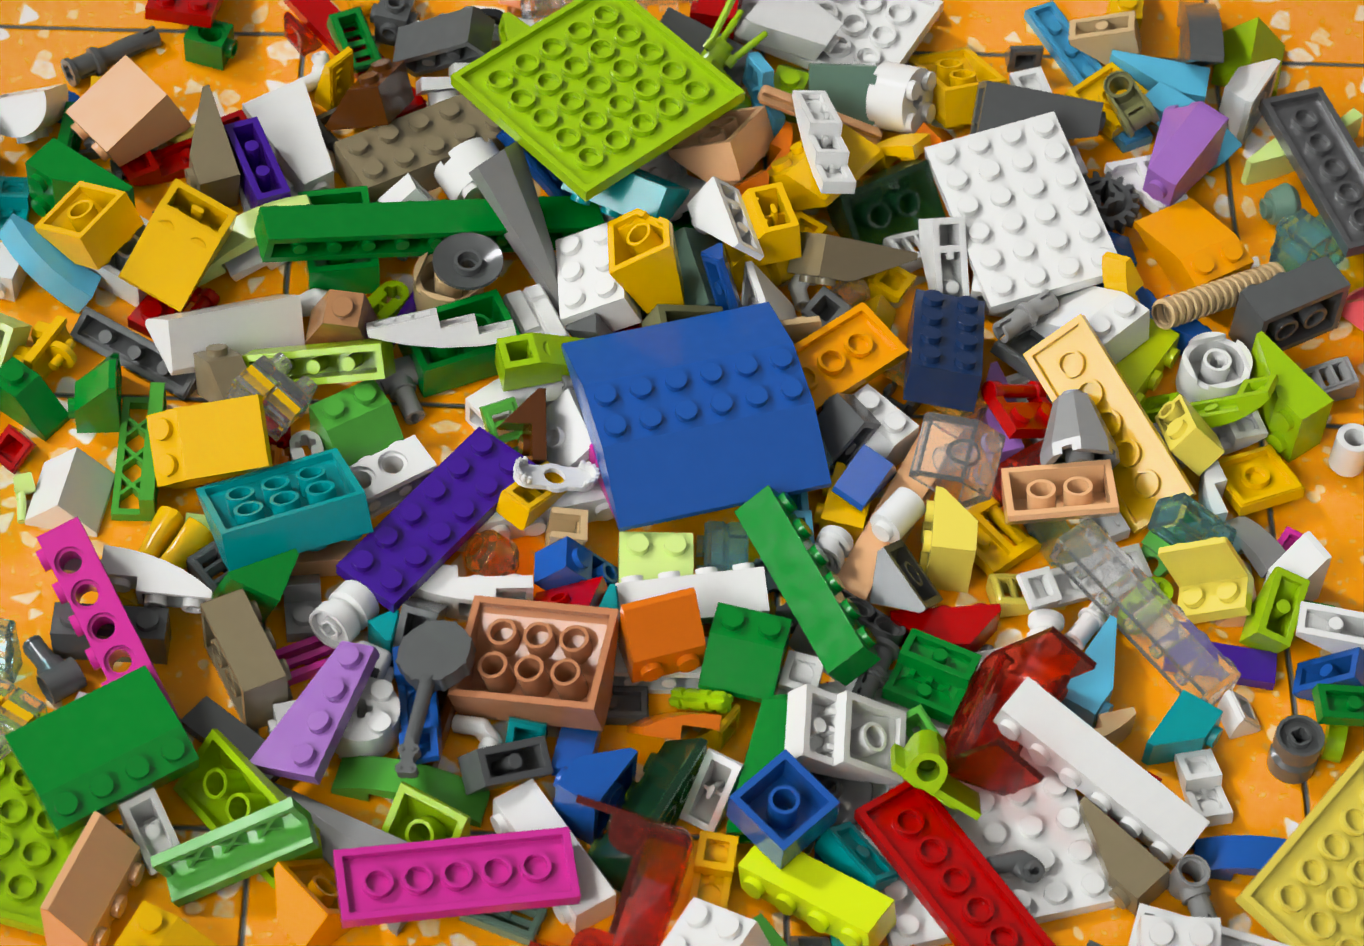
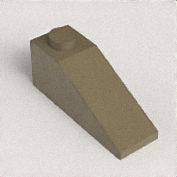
[1079,796,1170,917]

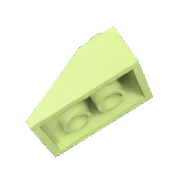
[618,531,694,633]

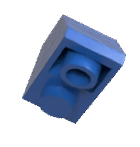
[534,536,618,599]

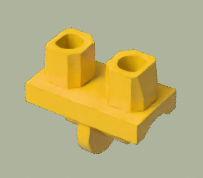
[12,315,77,381]

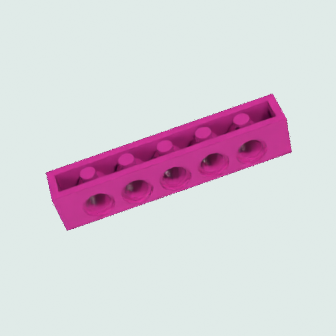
[36,516,182,723]

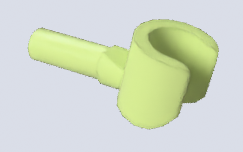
[13,472,36,524]

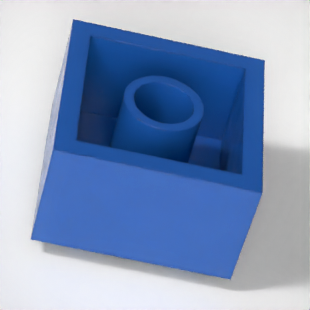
[726,749,840,870]

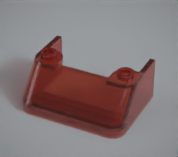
[943,626,1097,796]
[529,795,694,946]

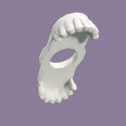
[513,456,600,493]

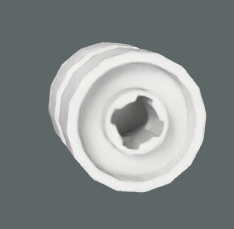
[309,580,380,649]

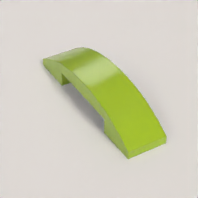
[1142,374,1279,428]

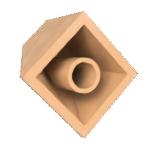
[65,55,192,167]

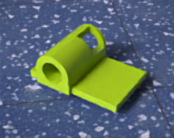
[890,729,981,820]

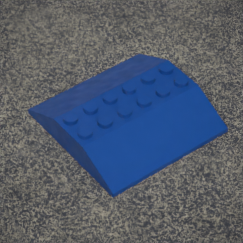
[561,302,832,532]

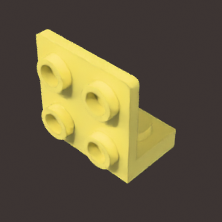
[1158,537,1254,626]

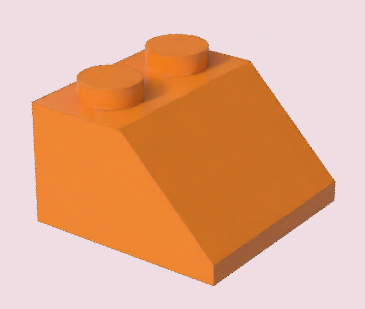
[618,587,706,683]

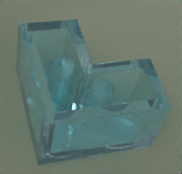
[1269,208,1345,272]

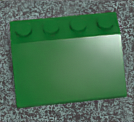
[4,665,200,839]

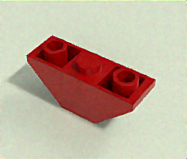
[889,603,1001,652]

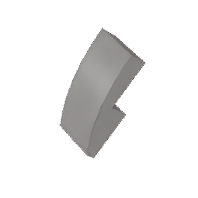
[1214,516,1286,578]

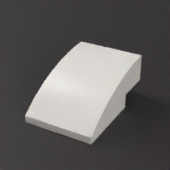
[784,684,907,785]

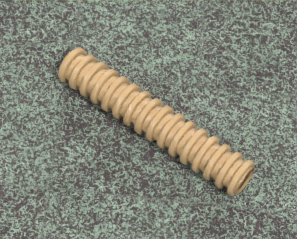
[1151,262,1286,330]

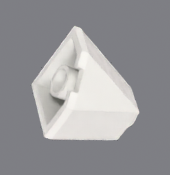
[734,0,843,61]

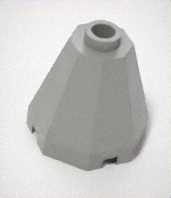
[1040,389,1120,470]

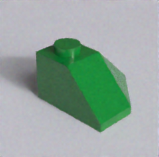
[68,353,122,433]

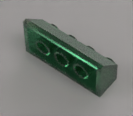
[588,737,708,897]

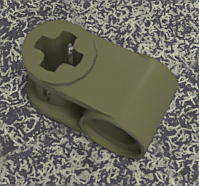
[1103,71,1160,138]

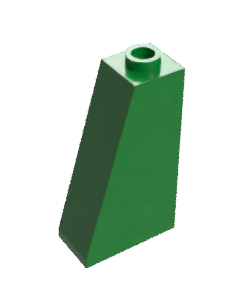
[726,694,788,844]

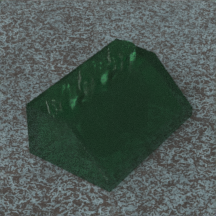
[826,159,946,245]

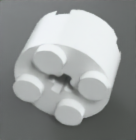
[866,61,937,134]
[434,137,500,200]
[1175,332,1253,403]
[335,677,400,759]

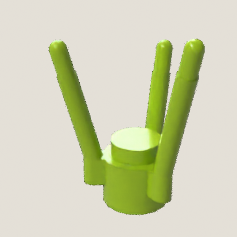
[700,0,768,69]

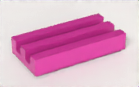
[274,636,335,686]

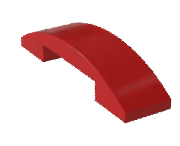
[119,109,248,186]

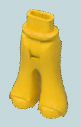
[117,506,215,607]

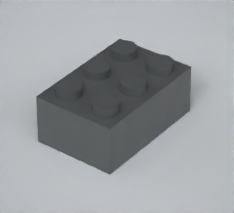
[1228,256,1351,353]

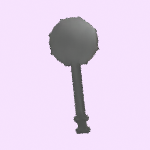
[395,620,476,778]

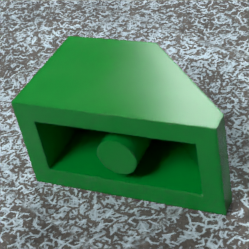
[0,357,70,441]

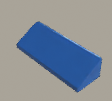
[701,242,742,311]

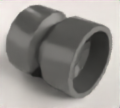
[1267,715,1325,784]

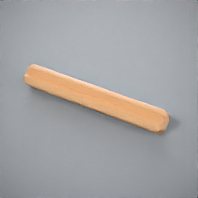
[757,85,883,145]

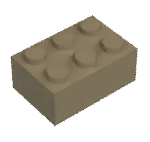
[200,588,293,731]

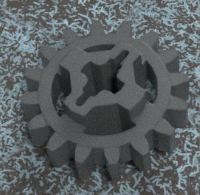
[1082,171,1140,235]

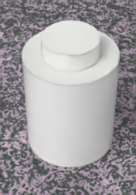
[1328,423,1364,477]
[870,487,926,543]

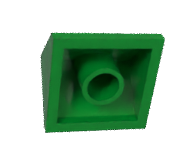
[213,548,299,623]

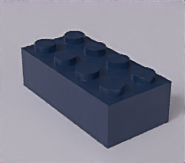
[903,289,985,413]

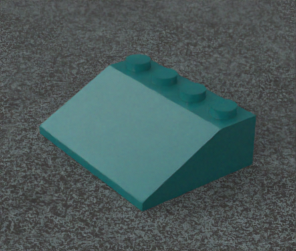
[196,448,373,572]

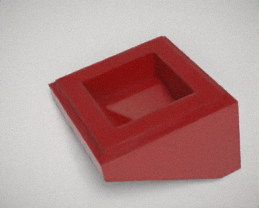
[0,424,36,474]

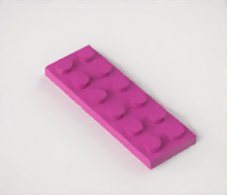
[333,827,581,928]

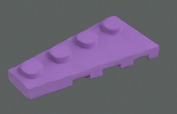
[250,641,380,785]

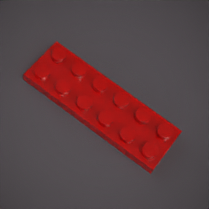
[854,781,1056,946]

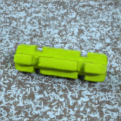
[668,687,734,714]

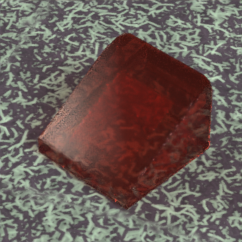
[283,11,322,56]

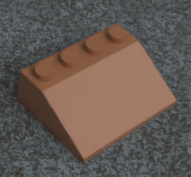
[447,595,620,731]

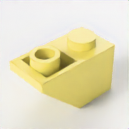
[1154,394,1225,476]

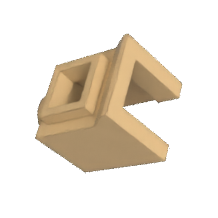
[545,507,588,547]

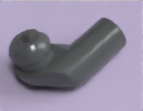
[986,850,1045,883]

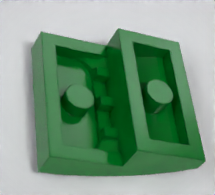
[881,628,982,726]

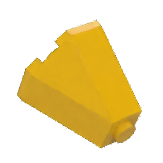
[607,208,685,314]

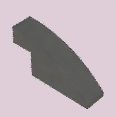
[1176,1,1224,67]

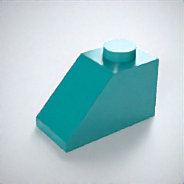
[1141,689,1223,765]

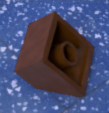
[326,58,414,131]

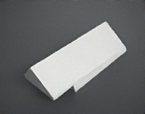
[145,294,305,376]

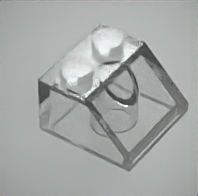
[909,412,1006,508]

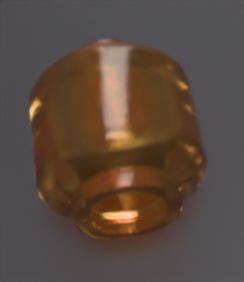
[464,529,520,576]

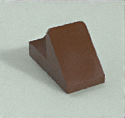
[496,388,547,465]

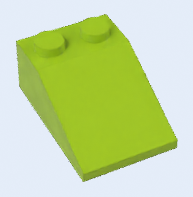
[1249,331,1334,463]

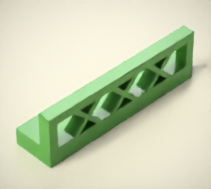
[111,382,167,521]
[150,797,319,907]

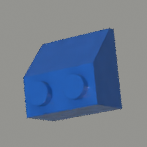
[552,748,638,847]

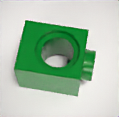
[183,20,238,71]

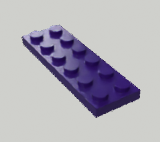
[336,427,536,613]

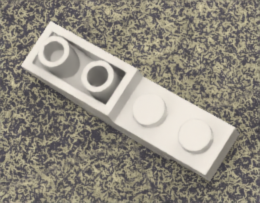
[64,545,214,614]
[410,564,534,620]

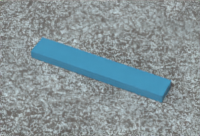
[1023,1,1153,153]

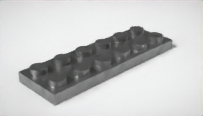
[1258,86,1364,258]

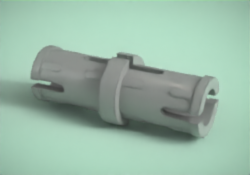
[992,289,1059,343]

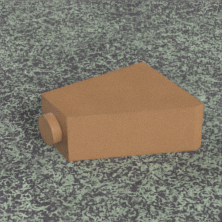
[305,289,379,345]

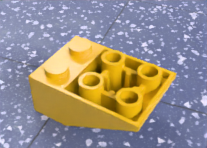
[118,178,238,313]

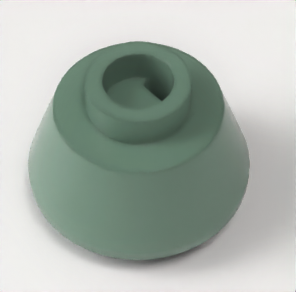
[1259,183,1301,229]

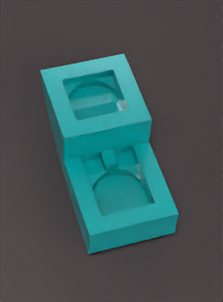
[0,176,31,240]

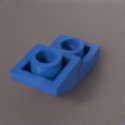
[551,727,602,776]

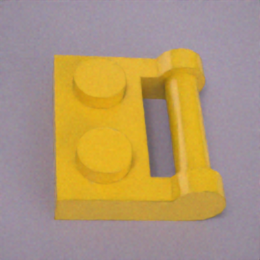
[968,495,1042,575]

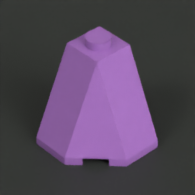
[1142,101,1229,207]

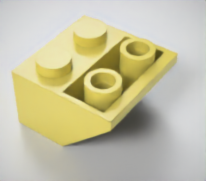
[919,486,978,593]

